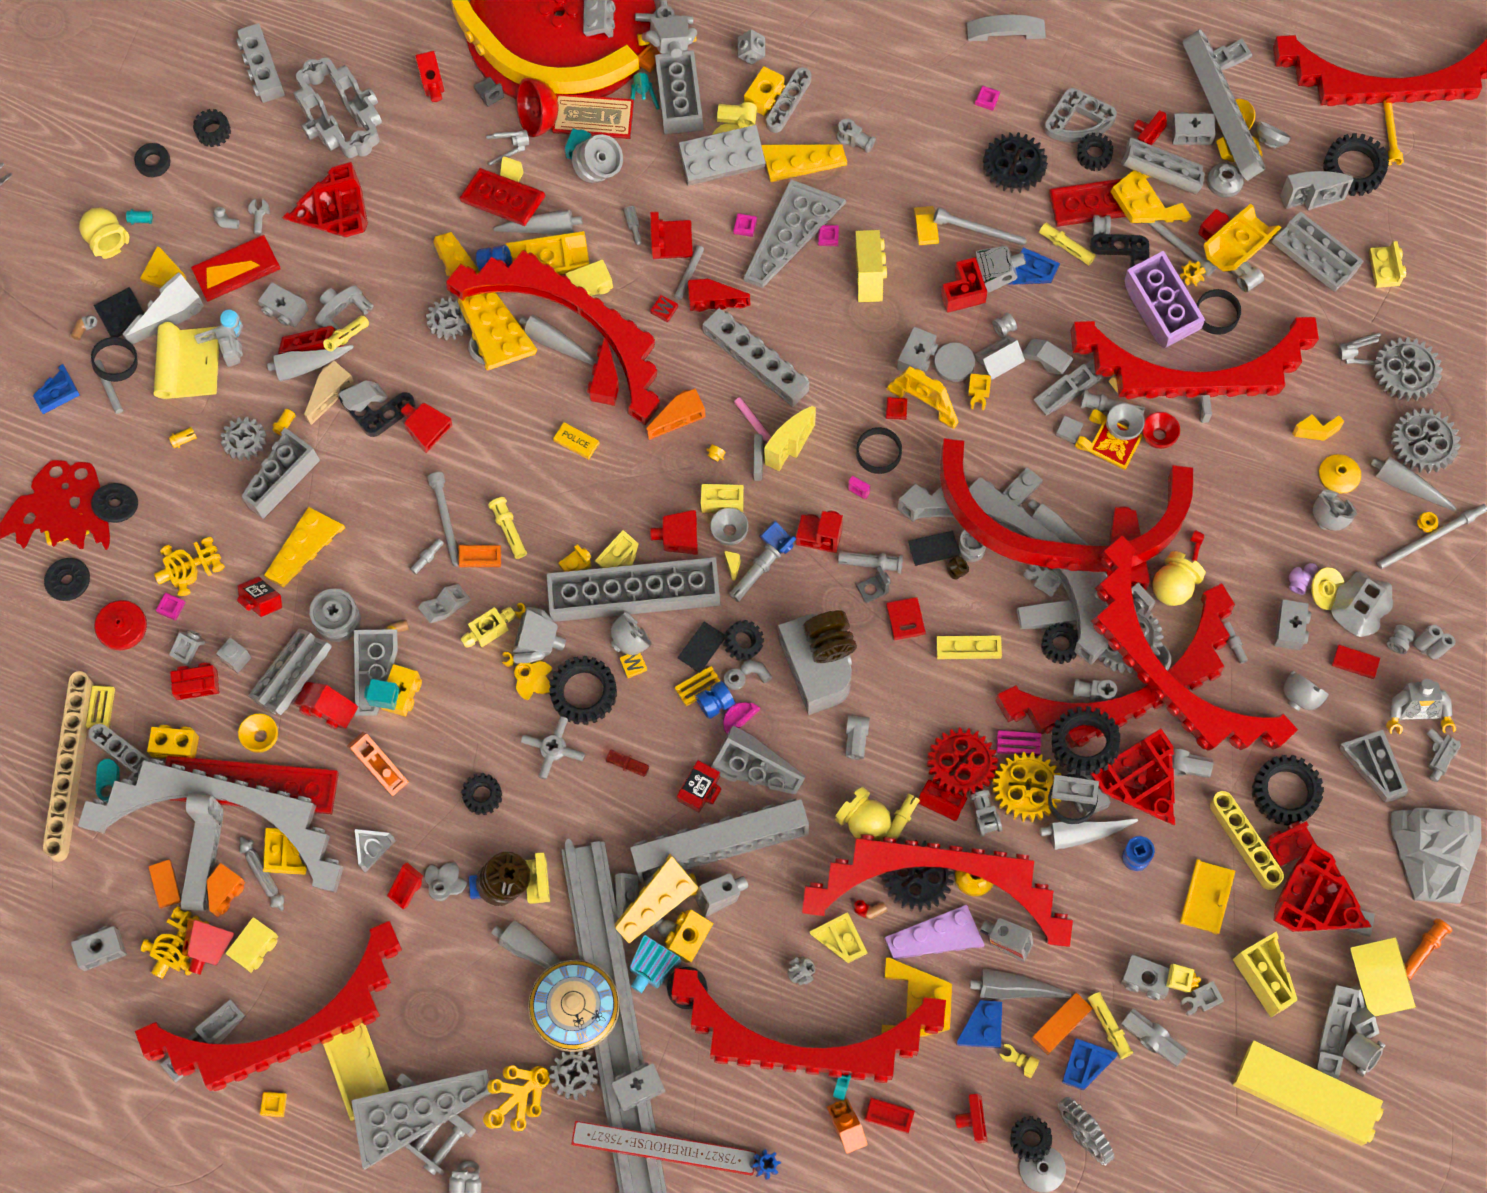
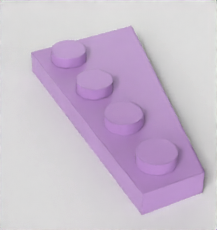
[885,905,985,959]

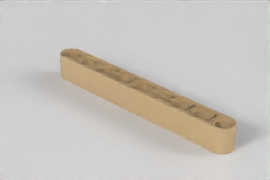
[43,671,94,862]

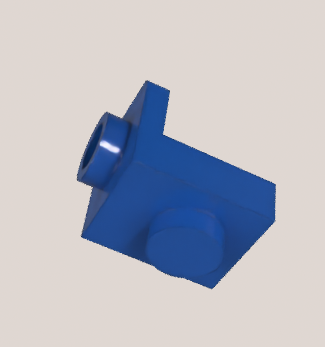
[760,521,796,554]

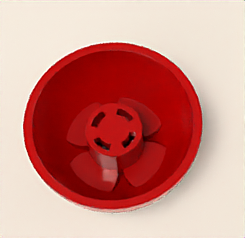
[517,78,559,137]

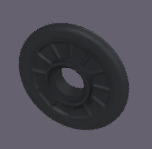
[91,483,138,523]
[44,558,90,601]

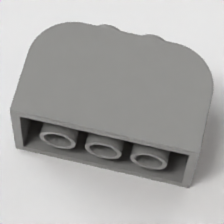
[778,614,852,715]

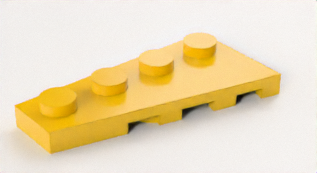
[761,144,847,182]
[264,507,345,588]

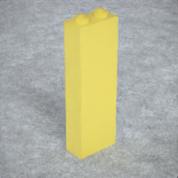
[1233,1041,1384,1146]

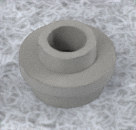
[724,669,745,690]

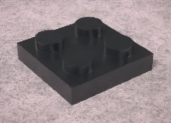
[93,287,144,337]

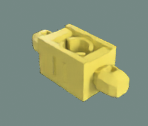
[461,607,516,647]

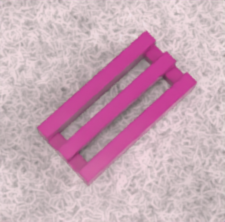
[997,731,1041,756]

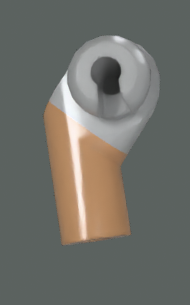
[71,315,97,340]

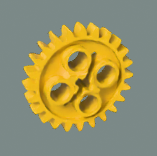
[992,752,1061,823]

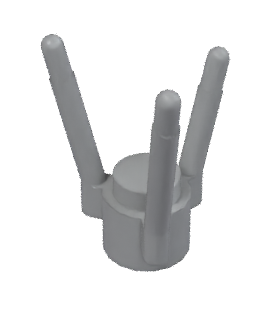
[486,130,529,166]
[1338,333,1381,365]

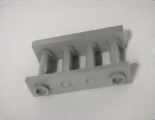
[397,1073,476,1175]

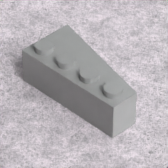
[241,427,320,519]

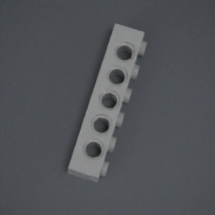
[703,308,809,407]

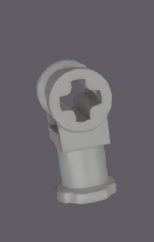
[837,119,876,153]
[1073,678,1117,702]
[970,790,1002,837]

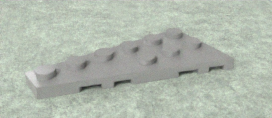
[351,1069,492,1170]

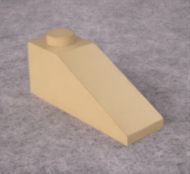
[304,361,355,425]

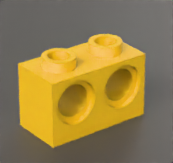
[147,725,199,759]

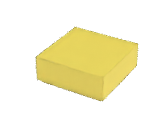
[1166,964,1194,992]

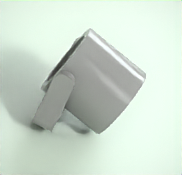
[1343,1032,1385,1077]

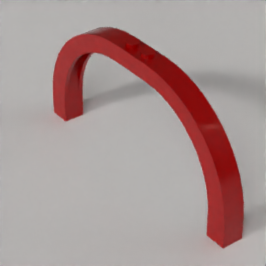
[940,438,1193,572]

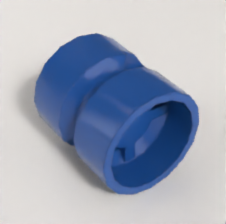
[476,245,512,271]
[695,680,735,719]
[1122,836,1155,871]

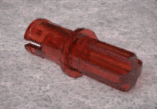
[606,749,649,777]

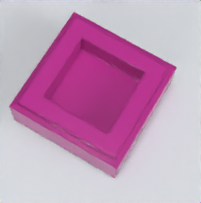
[975,86,1000,111]
[733,213,757,237]
[818,225,839,246]
[848,476,870,499]
[155,593,185,621]

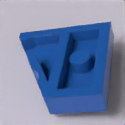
[1008,247,1060,285]
[33,364,80,414]
[957,1000,1002,1048]

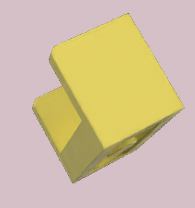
[701,484,744,513]

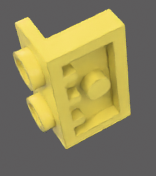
[1369,241,1406,288]
[525,853,550,904]

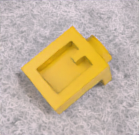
[558,544,591,572]

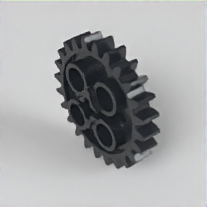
[983,132,1048,193]
[882,840,954,912]

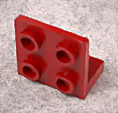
[650,212,693,259]

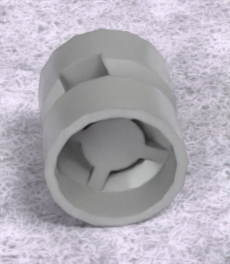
[958,529,986,562]

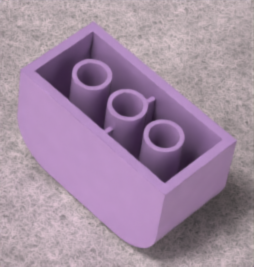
[1125,251,1205,348]

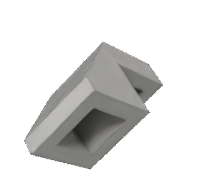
[1022,338,1073,375]
[418,584,471,623]
[1349,985,1379,1038]

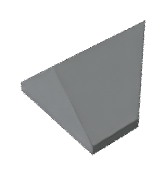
[355,829,396,873]

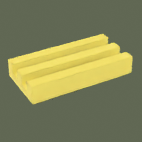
[86,686,115,729]

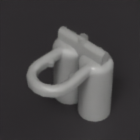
[1413,625,1456,660]
[449,1161,481,1193]

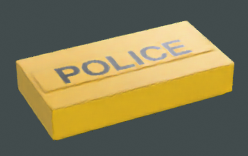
[553,422,599,460]

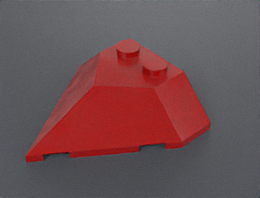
[282,162,368,237]
[1090,728,1175,826]
[1273,843,1372,932]

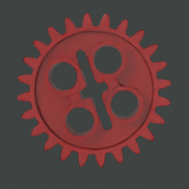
[927,727,998,797]

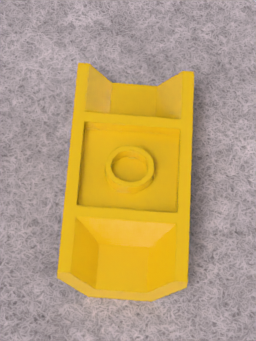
[1203,203,1282,272]
[505,231,590,275]

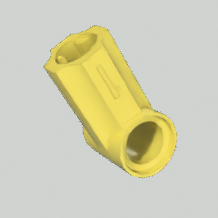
[717,102,757,127]

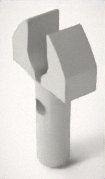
[248,199,270,235]

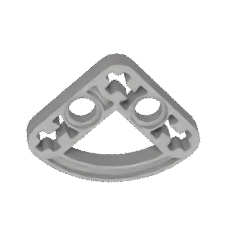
[1045,88,1117,143]

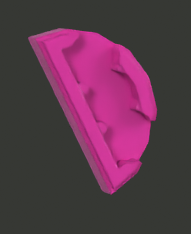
[723,702,760,734]

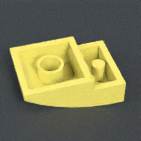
[764,406,816,472]
[1350,937,1416,1016]

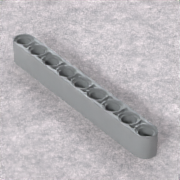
[1183,29,1266,181]

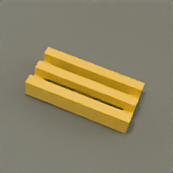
[675,666,720,706]

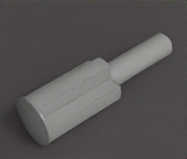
[623,206,642,245]

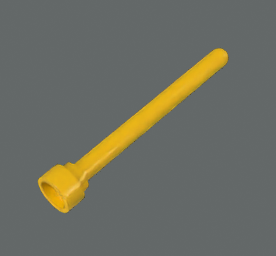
[1383,100,1404,165]

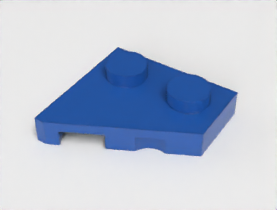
[1062,1038,1118,1091]

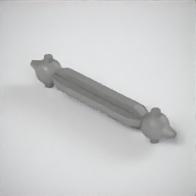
[239,837,285,911]

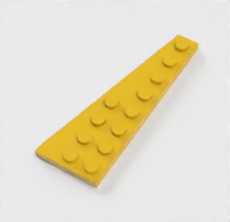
[433,232,537,370]

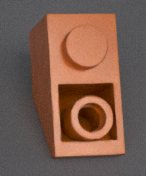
[207,863,246,918]
[827,1098,868,1154]

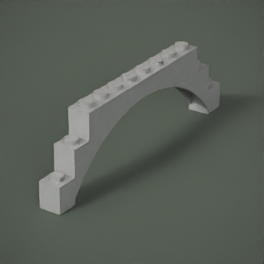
[898,477,1109,665]
[78,758,344,893]

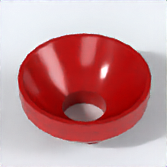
[1142,412,1180,449]

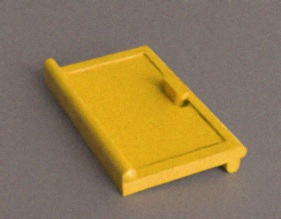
[1180,859,1235,935]

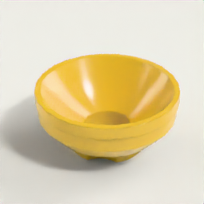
[238,713,278,753]
[955,870,994,897]

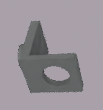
[474,77,504,107]
[857,566,891,603]

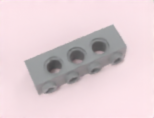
[236,23,285,103]

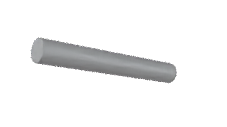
[674,246,704,300]
[94,360,123,414]

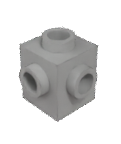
[738,29,765,65]

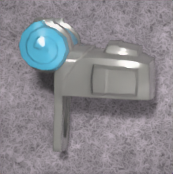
[195,310,243,367]

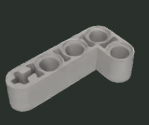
[89,724,151,786]

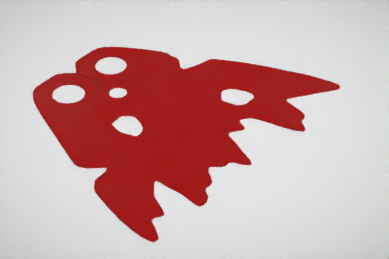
[0,460,110,550]

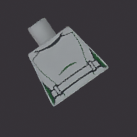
[976,246,1026,293]

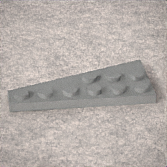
[744,180,846,288]

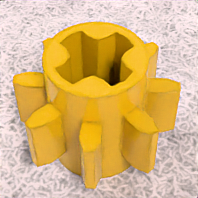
[1180,260,1206,287]

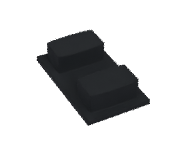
[908,531,960,566]
[677,621,725,673]

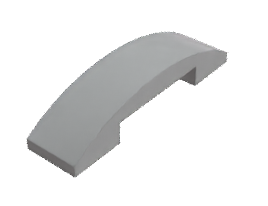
[967,15,1046,41]
[1316,984,1359,1079]

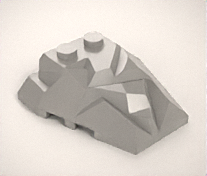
[1391,808,1482,904]

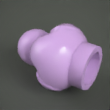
[1289,563,1319,595]

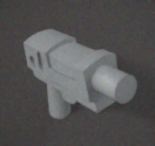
[1427,728,1461,782]

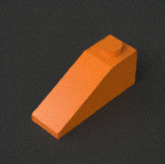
[646,388,706,440]
[347,732,409,796]

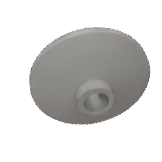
[1019,1147,1066,1193]

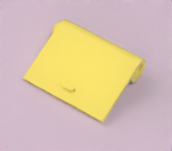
[153,322,219,399]

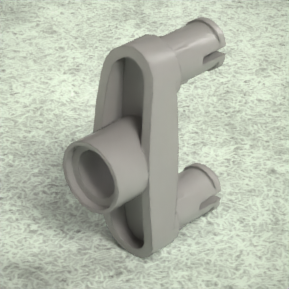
[315,286,374,330]

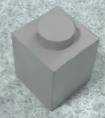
[216,638,252,674]

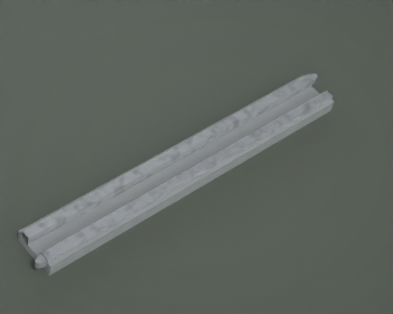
[561,839,667,1193]

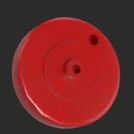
[94,600,147,651]

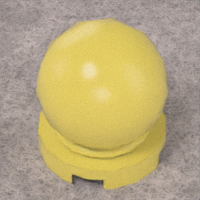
[79,207,130,259]
[1152,551,1206,606]
[835,787,891,841]

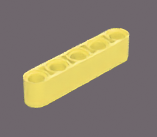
[1210,791,1284,890]

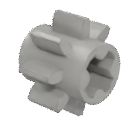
[788,956,815,986]

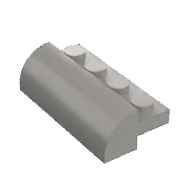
[1121,137,1205,195]
[1272,212,1364,292]
[248,628,332,715]

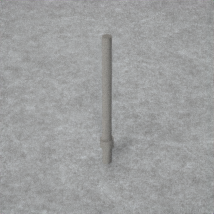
[1377,504,1487,570]

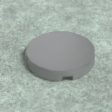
[934,343,975,382]

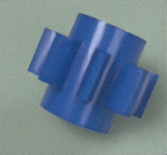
[751,1149,781,1180]

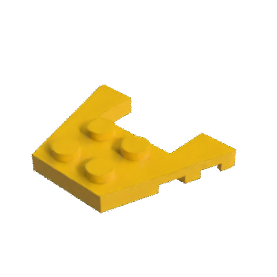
[1111,170,1191,223]
[886,366,958,429]
[881,958,952,1037]

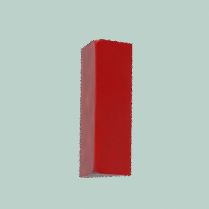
[918,779,968,821]

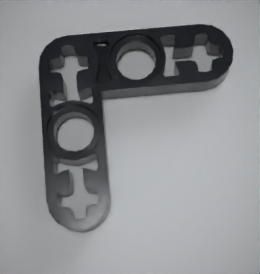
[1090,234,1149,268]
[339,388,416,437]

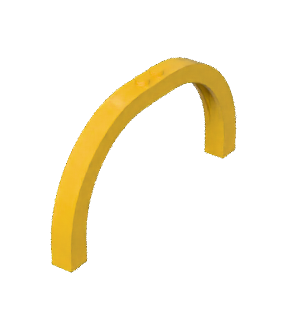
[451,0,639,94]

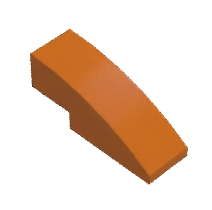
[1031,992,1093,1055]

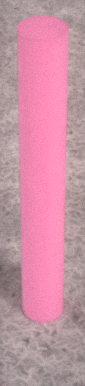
[734,397,771,444]

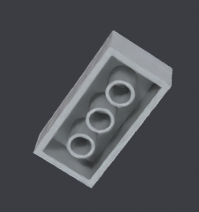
[655,50,703,135]
[678,125,766,186]

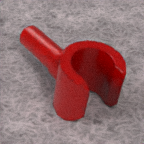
[1190,530,1204,561]

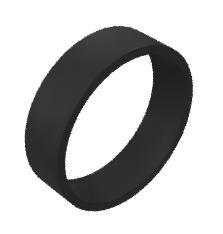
[1197,289,1241,335]
[91,337,138,382]
[856,427,902,474]
[1048,774,1098,824]

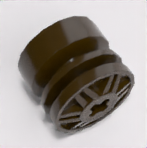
[803,610,857,663]
[476,852,531,906]

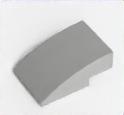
[1280,171,1354,211]

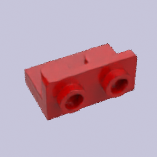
[1265,821,1317,867]

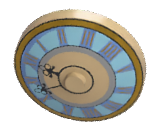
[529,960,620,1052]

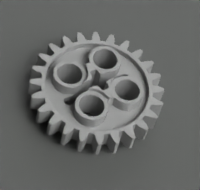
[1373,337,1443,401]
[1391,408,1461,474]
[1098,605,1164,674]
[1058,1097,1115,1166]

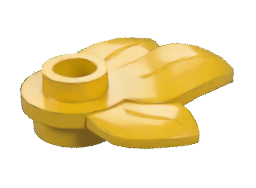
[514,661,552,700]

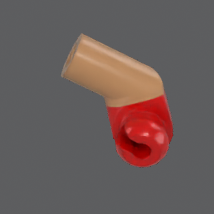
[854,900,888,920]

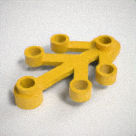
[483,1065,550,1131]

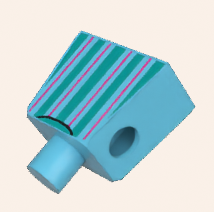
[630,935,681,994]

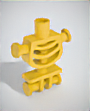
[154,537,225,596]
[141,906,209,979]

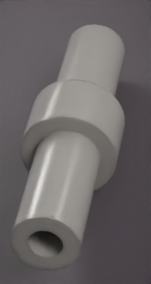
[410,538,444,575]
[1223,622,1248,664]

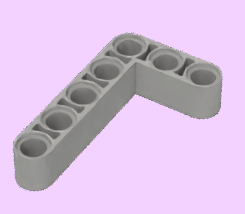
[181,793,223,912]

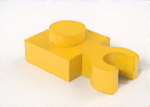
[968,374,991,410]

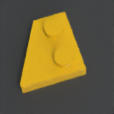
[140,246,186,289]
[263,828,307,875]

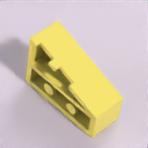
[855,230,887,302]
[1233,931,1297,1017]

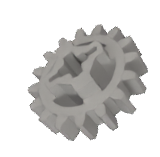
[426,297,469,340]
[221,417,267,461]
[549,1051,599,1100]

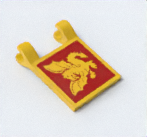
[1075,409,1143,470]

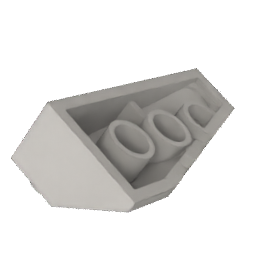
[711,726,806,794]

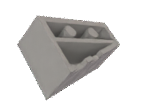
[1340,730,1408,803]

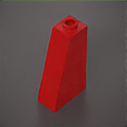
[1105,506,1150,590]

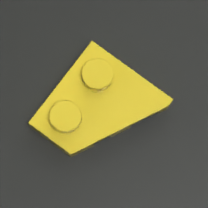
[595,530,639,568]
[810,912,868,963]

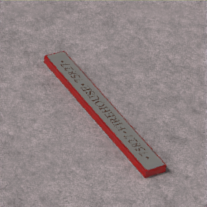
[571,1121,756,1176]

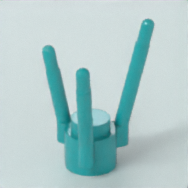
[630,73,660,109]

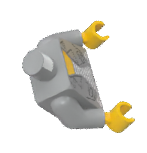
[1386,679,1456,734]

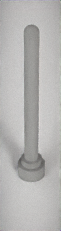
[933,207,1027,245]
[1147,220,1217,277]
[427,472,459,567]

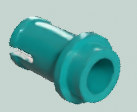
[126,209,153,225]

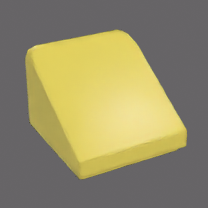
[500,156,523,182]
[724,551,741,581]

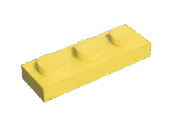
[936,636,1002,659]

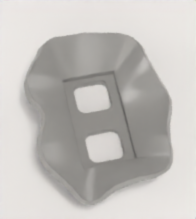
[1331,572,1393,637]

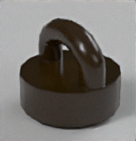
[947,556,969,580]

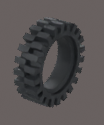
[1323,133,1389,196]
[549,656,617,725]
[1051,706,1121,776]
[1252,755,1324,826]

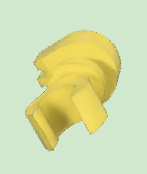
[999,1044,1040,1079]

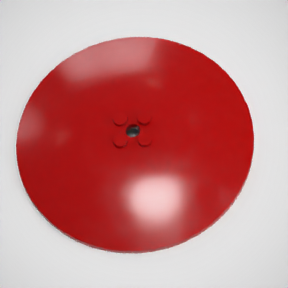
[466,0,656,100]

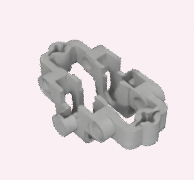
[293,58,382,158]

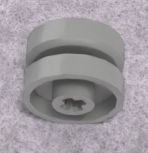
[572,134,623,183]
[309,589,361,642]

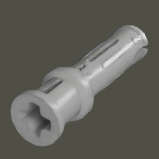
[1080,390,1145,414]
[729,544,781,602]
[838,551,903,574]

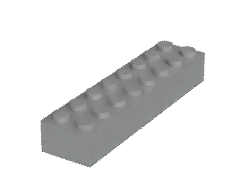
[547,557,721,622]
[630,798,809,883]

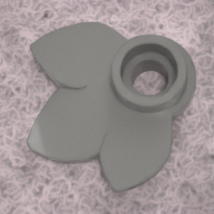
[425,862,467,901]

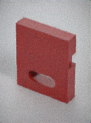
[886,597,926,641]

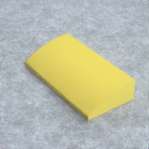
[323,1023,389,1121]

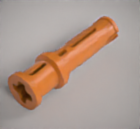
[1404,918,1453,981]

